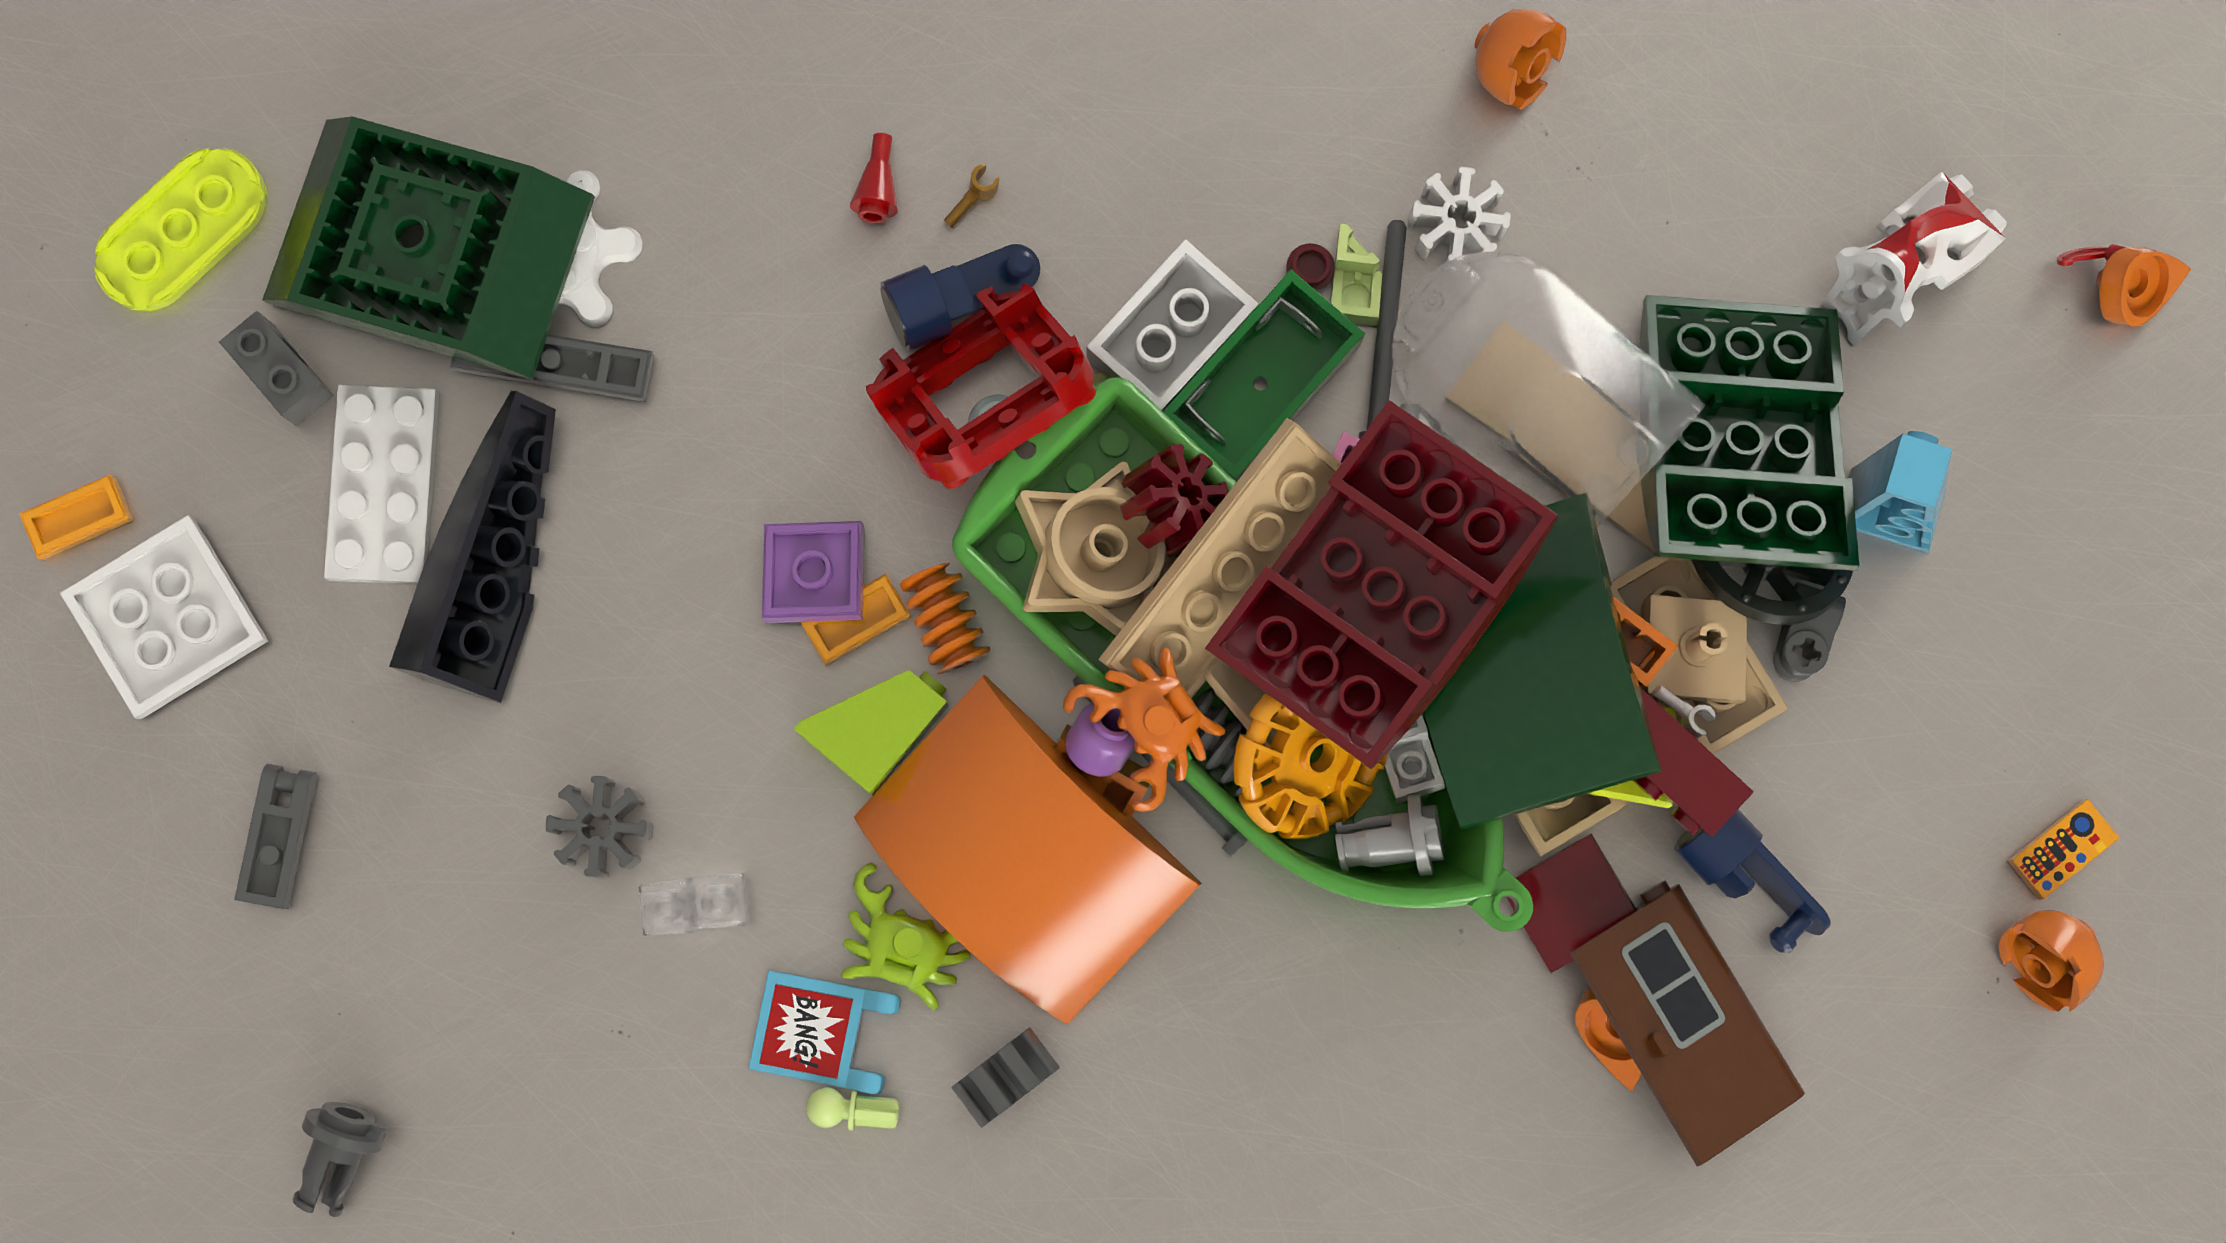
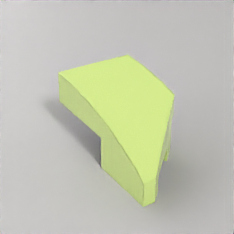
[1330,223,1383,326]

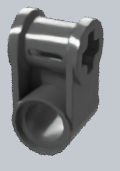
[1773,582,1846,682]

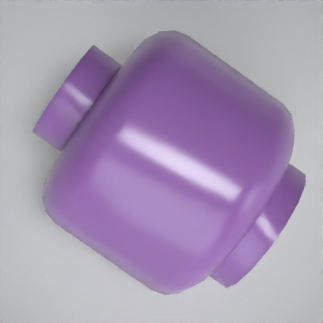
[1065,702,1135,777]

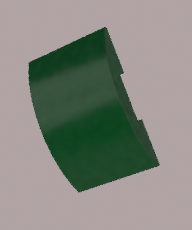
[1637,295,1860,571]
[1424,493,1662,830]

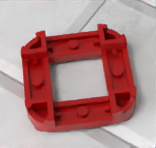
[866,284,1096,489]

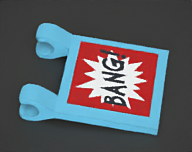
[748,970,901,1094]

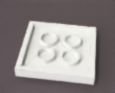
[60,515,268,720]

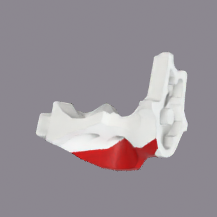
[1821,172,2007,346]

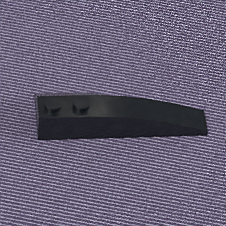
[389,391,556,703]

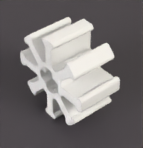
[1408,166,1511,274]

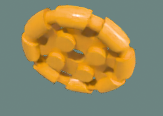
[1233,693,1389,840]

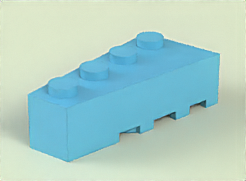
[1849,431,1952,553]

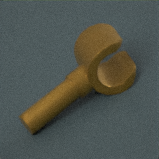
[944,164,1000,228]

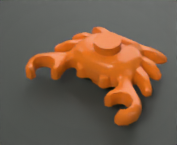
[1063,648,1225,812]

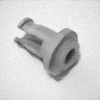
[1335,794,1444,876]

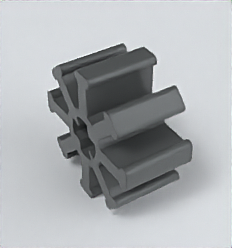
[545,776,654,878]
[951,1027,1060,1128]

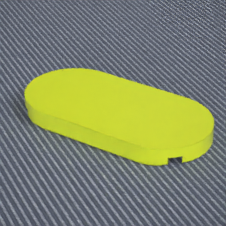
[94,148,267,311]

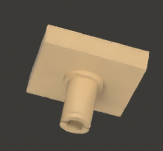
[1643,595,1747,704]

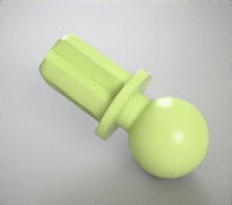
[806,1087,899,1131]

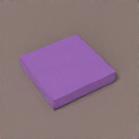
[762,521,864,623]

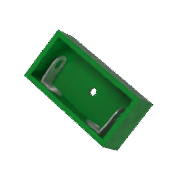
[1163,269,1365,482]

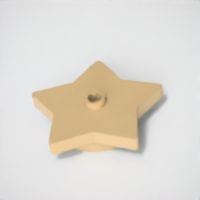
[1015,461,1178,636]

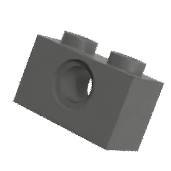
[219,311,334,426]

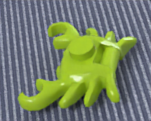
[841,862,970,1010]

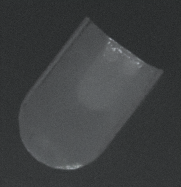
[1392,252,1705,528]

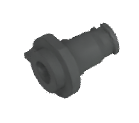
[292,1102,386,1217]

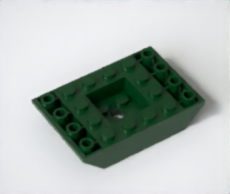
[262,116,595,380]

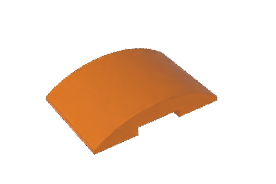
[854,675,1202,1024]

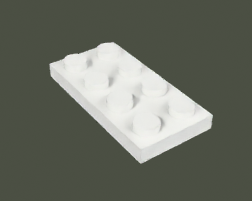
[324,385,440,584]

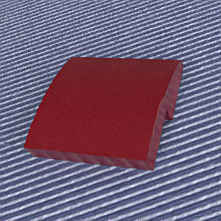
[1506,833,1637,973]

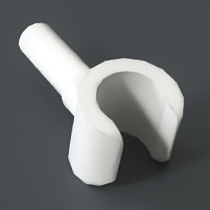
[1653,685,1715,738]

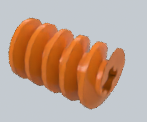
[900,563,991,674]

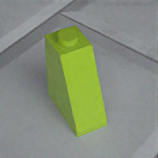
[794,670,949,796]

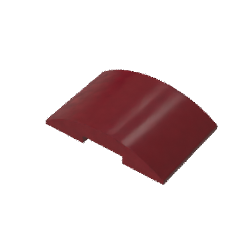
[1205,400,1558,770]

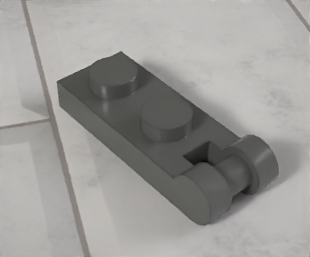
[234,764,318,909]

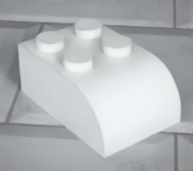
[1086,239,1259,411]

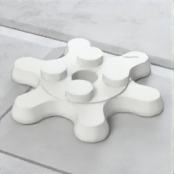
[559,170,643,328]

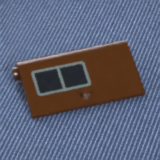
[1570,880,1805,1166]

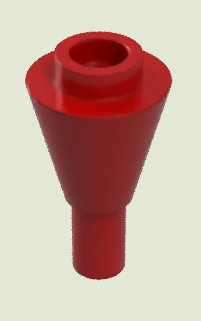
[850,133,898,223]

